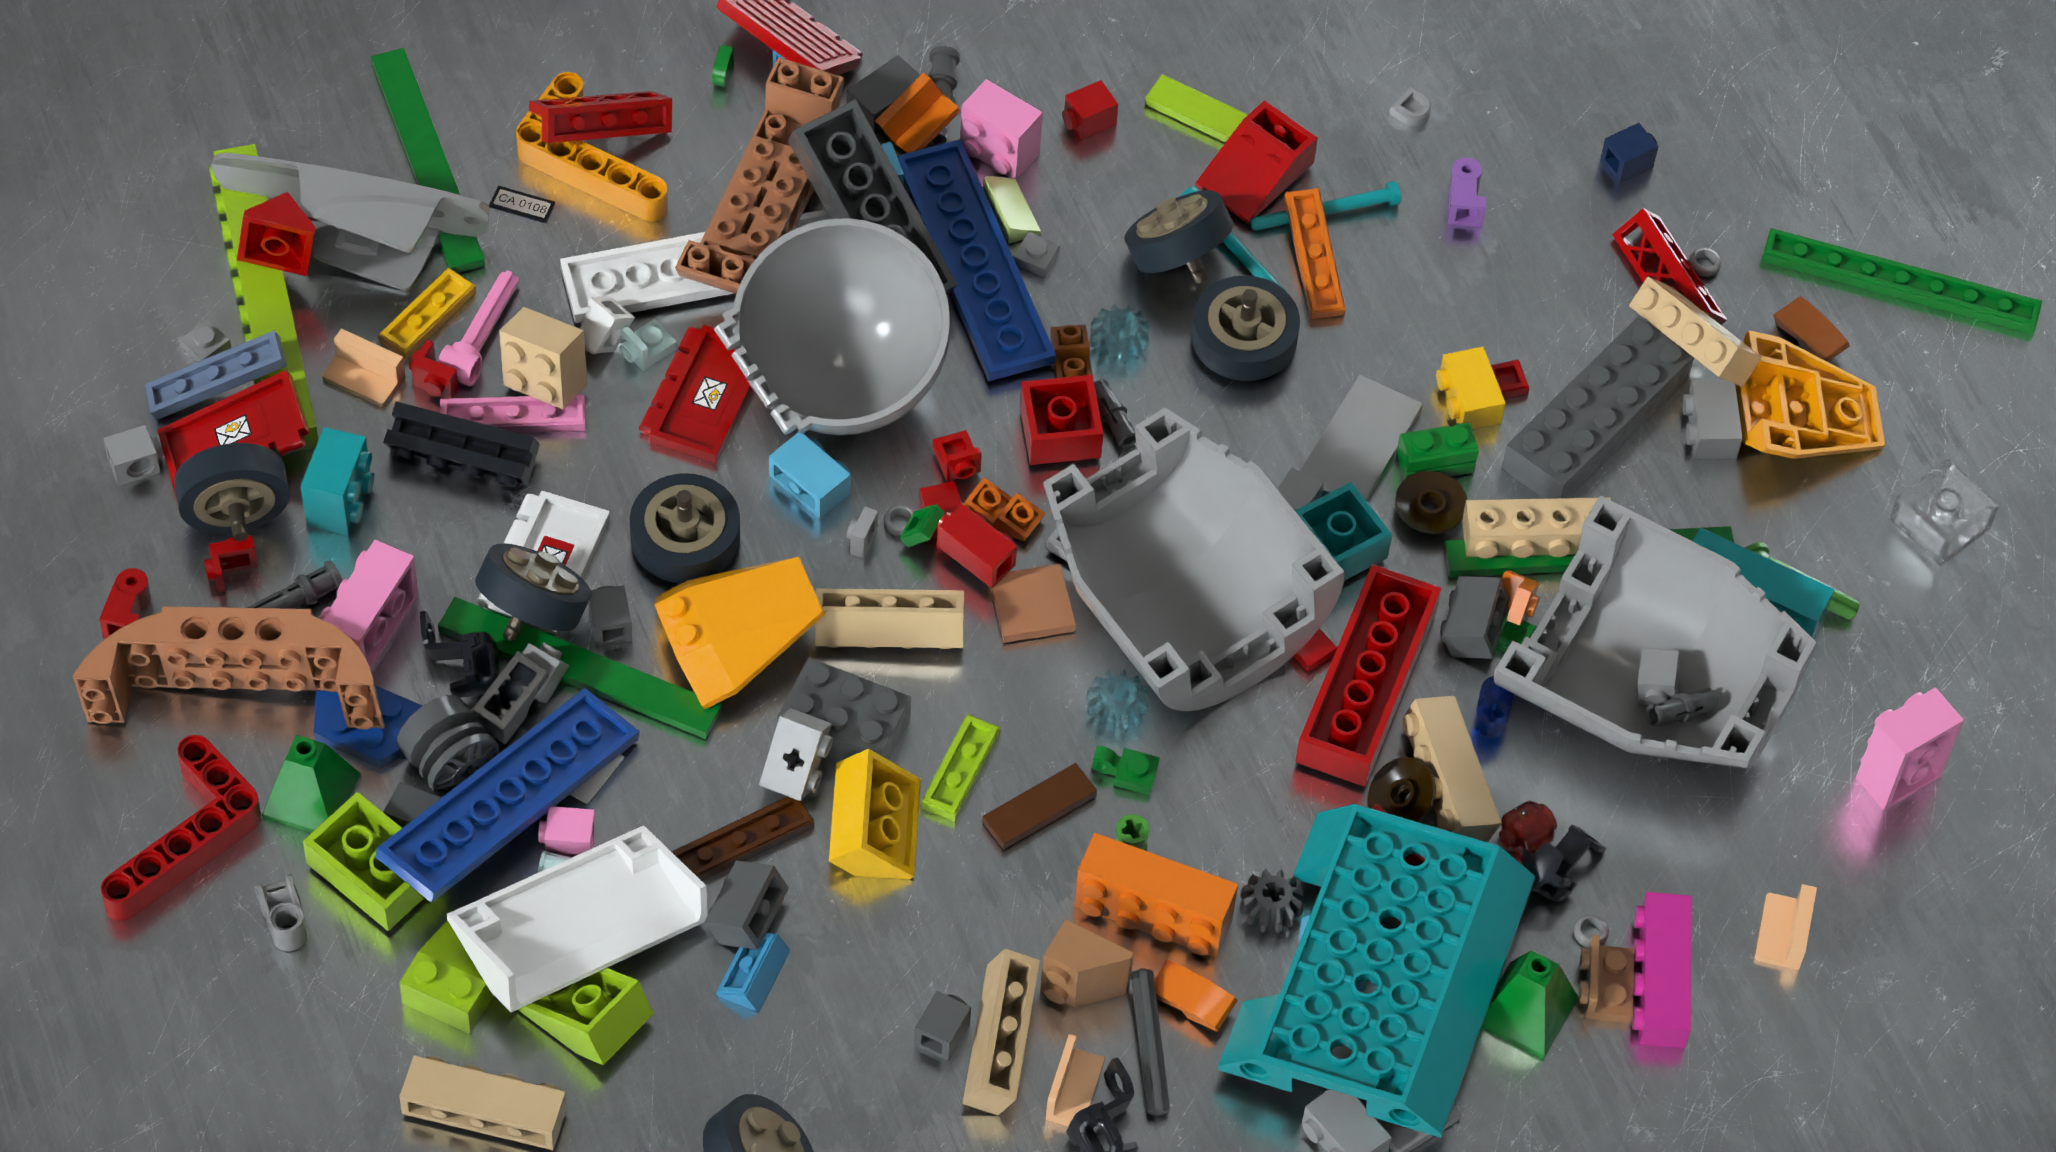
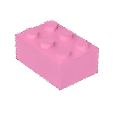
[319,540,419,670]
[1856,687,1964,811]

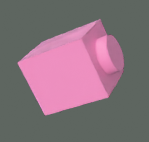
[538,806,595,857]

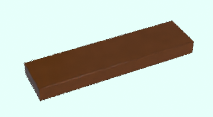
[671,796,814,881]

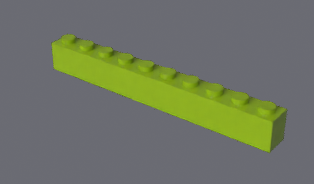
[209,144,318,455]

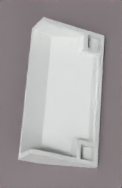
[447,825,708,1012]

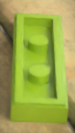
[1145,74,1248,142]
[921,714,1001,822]

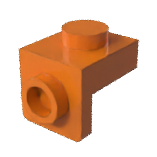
[1501,570,1540,626]

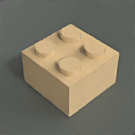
[499,307,587,409]

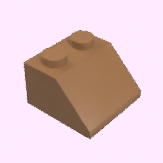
[1040,919,1134,1008]

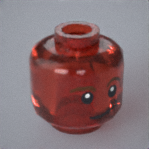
[1499,800,1557,855]

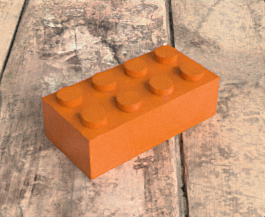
[1074,832,1238,958]

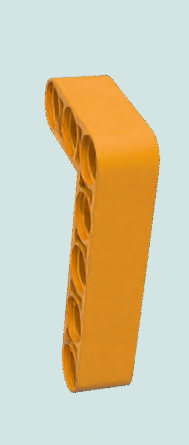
[516,72,668,222]

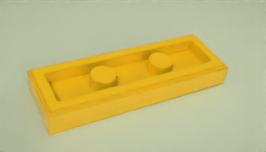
[378,267,476,360]

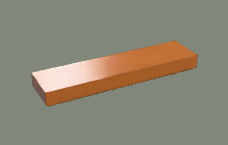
[1284,188,1346,320]

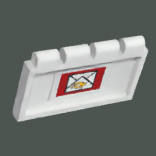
[477,491,610,636]

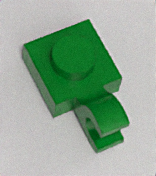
[1091,746,1160,796]

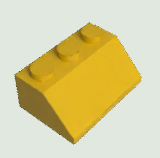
[829,749,921,879]

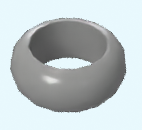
[1689,248,1721,277]
[884,505,914,537]
[1574,915,1609,947]

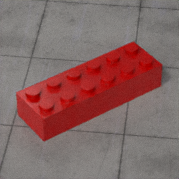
[1295,564,1441,787]

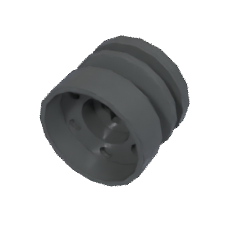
[397,695,499,796]

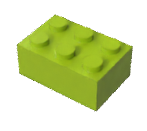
[303,792,425,931]

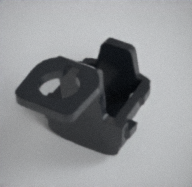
[420,611,499,698]
[1521,824,1607,902]
[1066,1058,1139,1152]

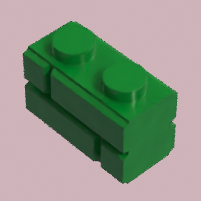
[1396,422,1479,481]

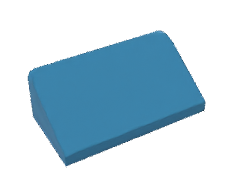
[716,933,790,1011]

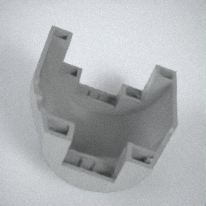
[1043,407,1344,711]
[1494,495,1817,769]

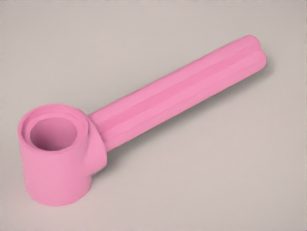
[438,270,519,387]

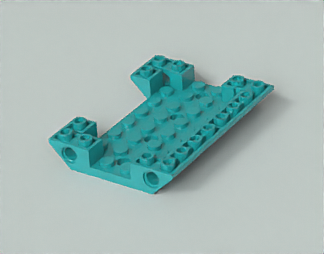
[1218,804,1535,1138]

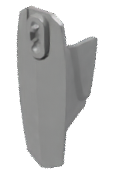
[211,152,490,291]

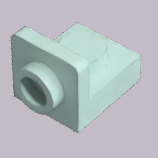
[620,319,677,371]

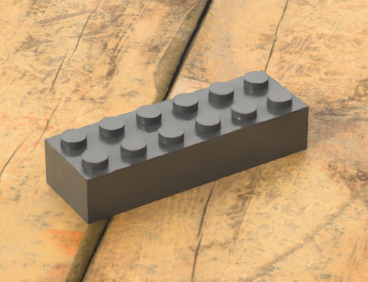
[788,99,958,296]
[1502,316,1694,499]

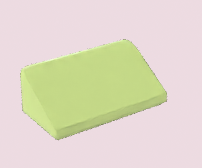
[983,176,1041,244]

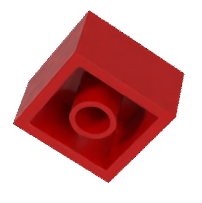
[1020,375,1104,465]

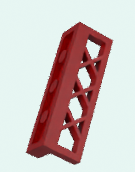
[529,91,672,143]
[1612,208,1727,325]

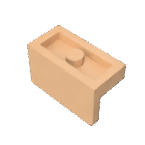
[322,328,405,407]
[1754,884,1817,970]
[1046,1034,1105,1126]

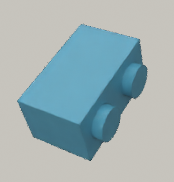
[769,432,851,519]

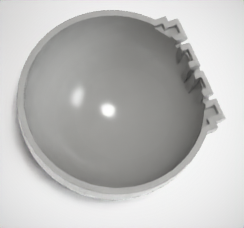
[714,219,950,435]

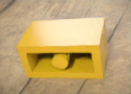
[1436,346,1506,429]

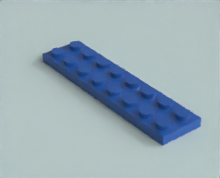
[897,139,1056,381]
[375,688,640,903]

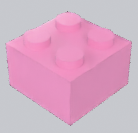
[960,79,1043,180]

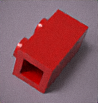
[937,504,1017,588]

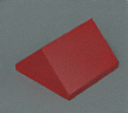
[237,192,316,276]

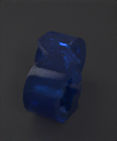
[1474,676,1514,738]

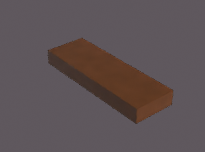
[982,763,1097,850]

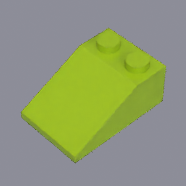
[399,920,494,1035]
[517,968,654,1065]

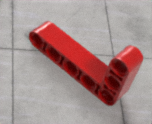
[101,734,262,921]

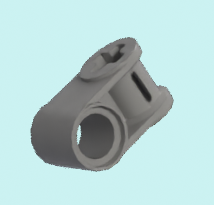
[254,874,307,952]

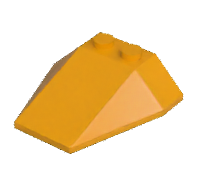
[1735,330,1885,459]
[654,557,825,710]

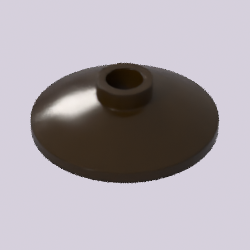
[1395,471,1467,534]
[1368,757,1436,822]

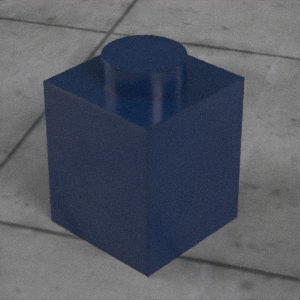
[1600,123,1659,183]

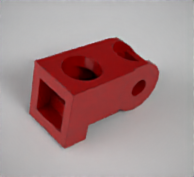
[99,568,151,638]

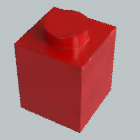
[1062,80,1118,140]

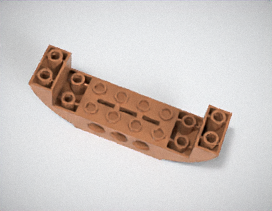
[675,57,844,294]
[73,606,385,729]

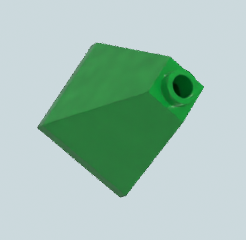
[262,735,361,833]
[1482,950,1578,1059]

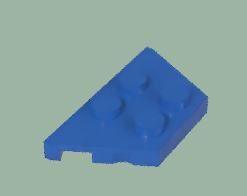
[314,685,423,769]

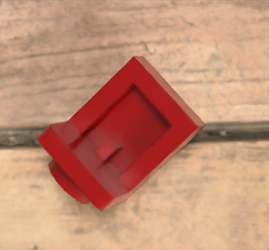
[409,340,458,399]
[932,430,982,481]
[204,535,258,593]

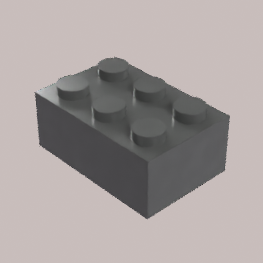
[777,657,911,762]

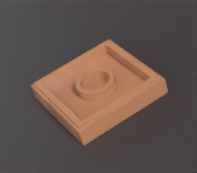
[990,564,1076,643]

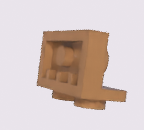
[1578,935,1634,1023]

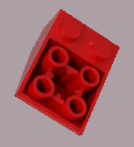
[1195,100,1318,224]

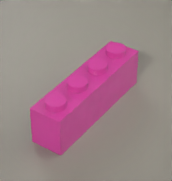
[1632,892,1692,1049]

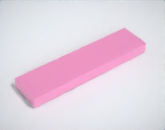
[440,394,586,433]

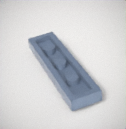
[144,330,287,420]

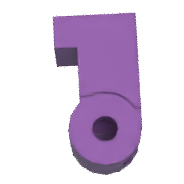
[1448,157,1486,227]

